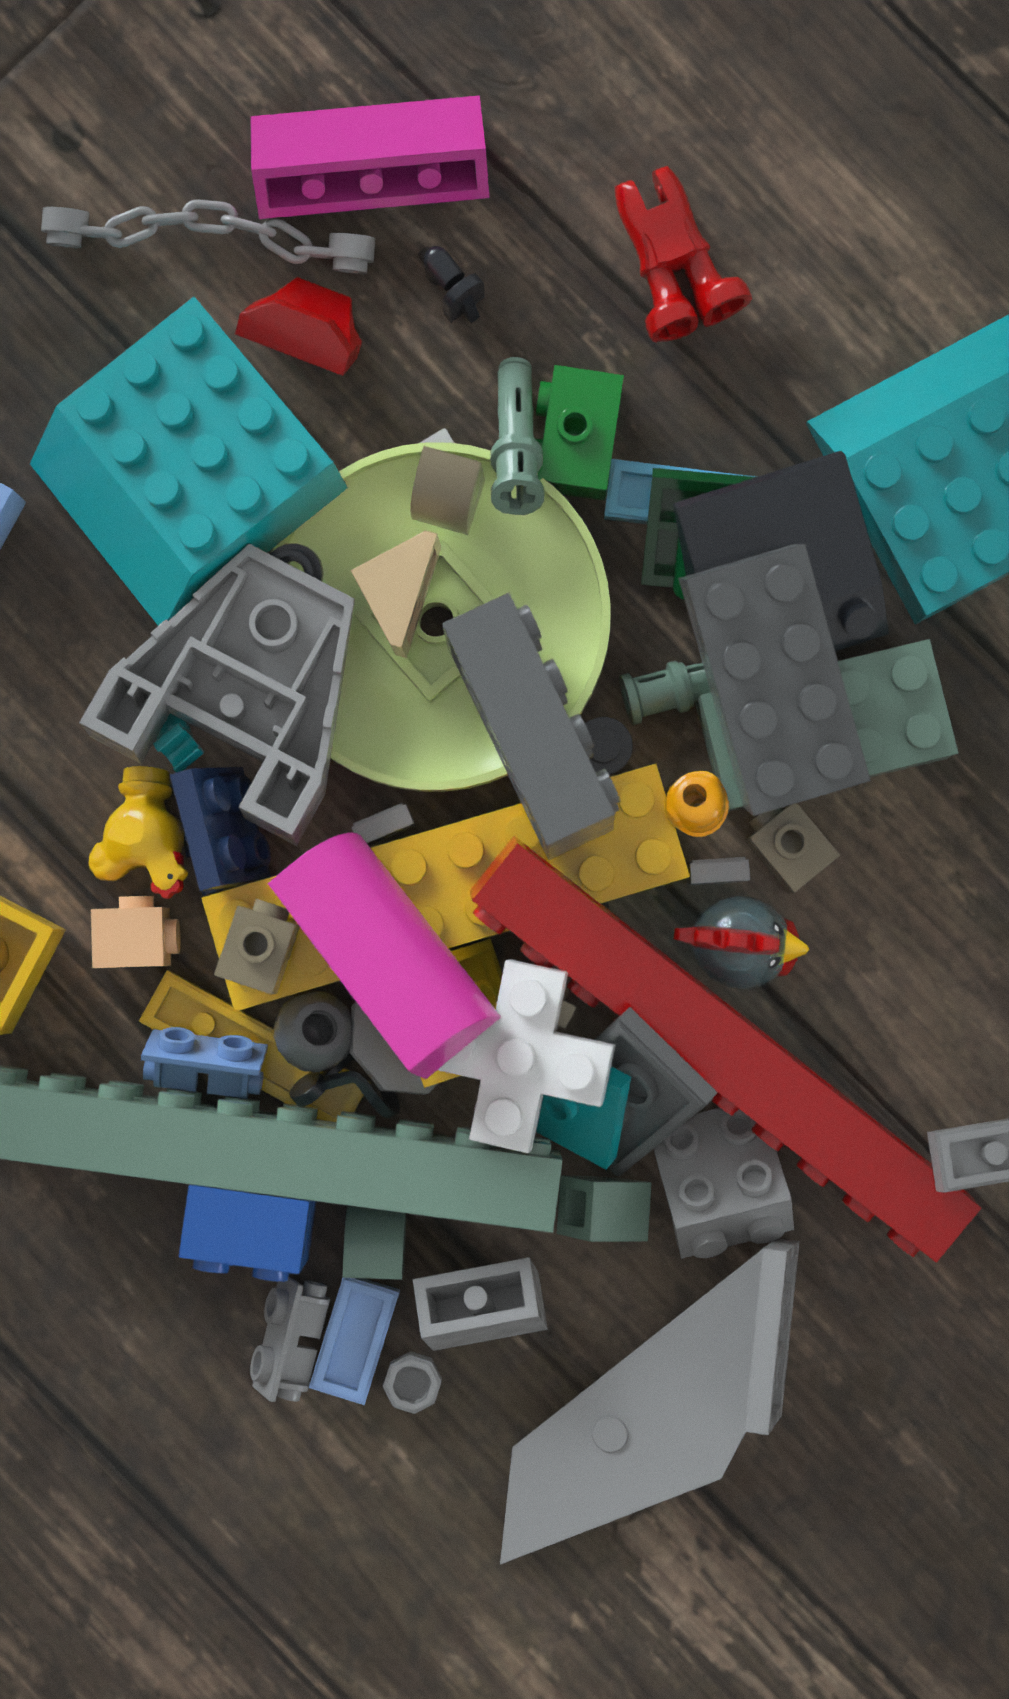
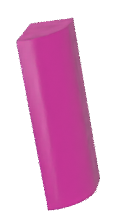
[251,95,489,219]
[268,833,501,1079]

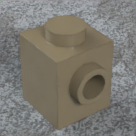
[744,803,840,894]
[214,899,300,994]

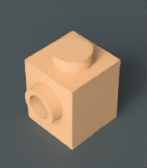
[91,896,181,968]

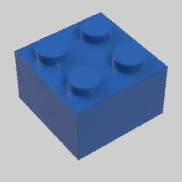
[179,1184,317,1282]

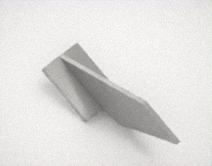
[500,1238,800,1565]

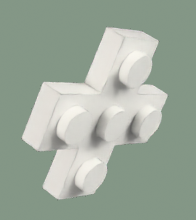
[438,959,615,1153]

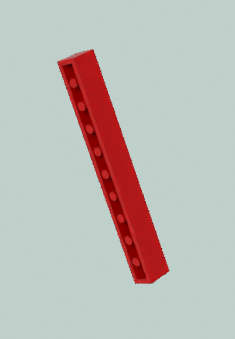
[469,835,982,1263]

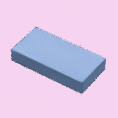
[309,1278,400,1405]

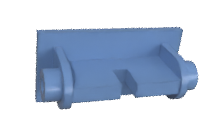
[141,1027,268,1099]

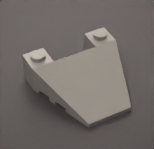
[80,544,355,846]

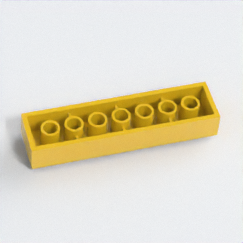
[201,764,690,1012]

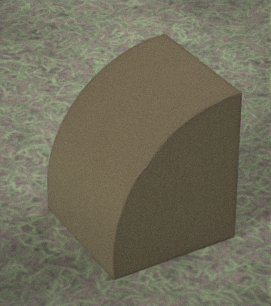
[410,446,485,535]

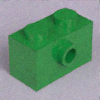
[534,365,624,501]

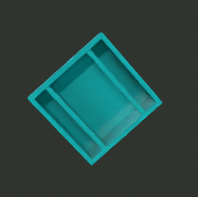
[30,296,348,626]
[806,314,1009,625]

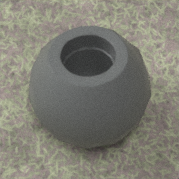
[274,990,353,1073]

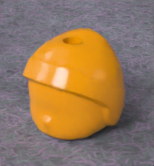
[665,771,729,837]

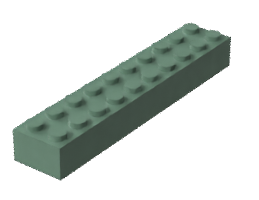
[0,1065,562,1233]

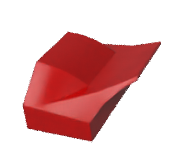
[235,277,362,376]

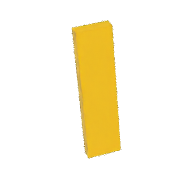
[139,970,371,1122]

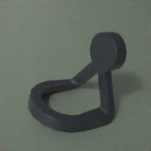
[289,1052,400,1118]

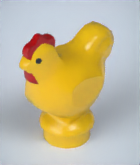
[89,766,188,899]

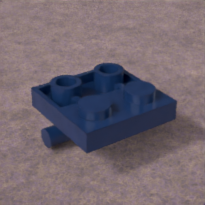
[170,767,271,896]

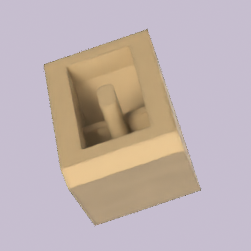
[351,531,441,658]

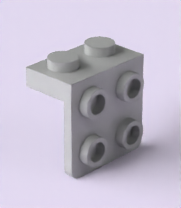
[653,1108,794,1259]

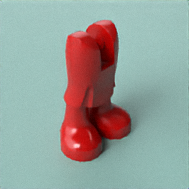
[615,166,752,342]

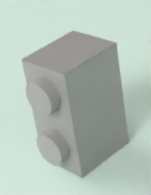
[413,1258,548,1351]

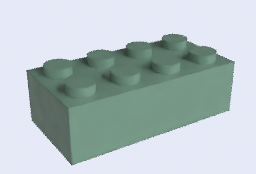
[695,639,958,812]

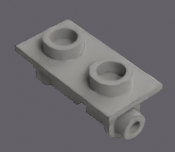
[250,1276,330,1402]

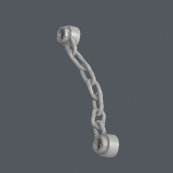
[41,200,376,274]

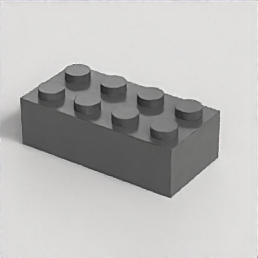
[678,544,871,816]
[442,593,621,861]

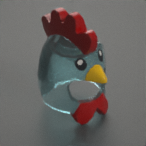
[673,895,809,989]

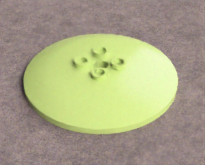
[272,442,611,792]

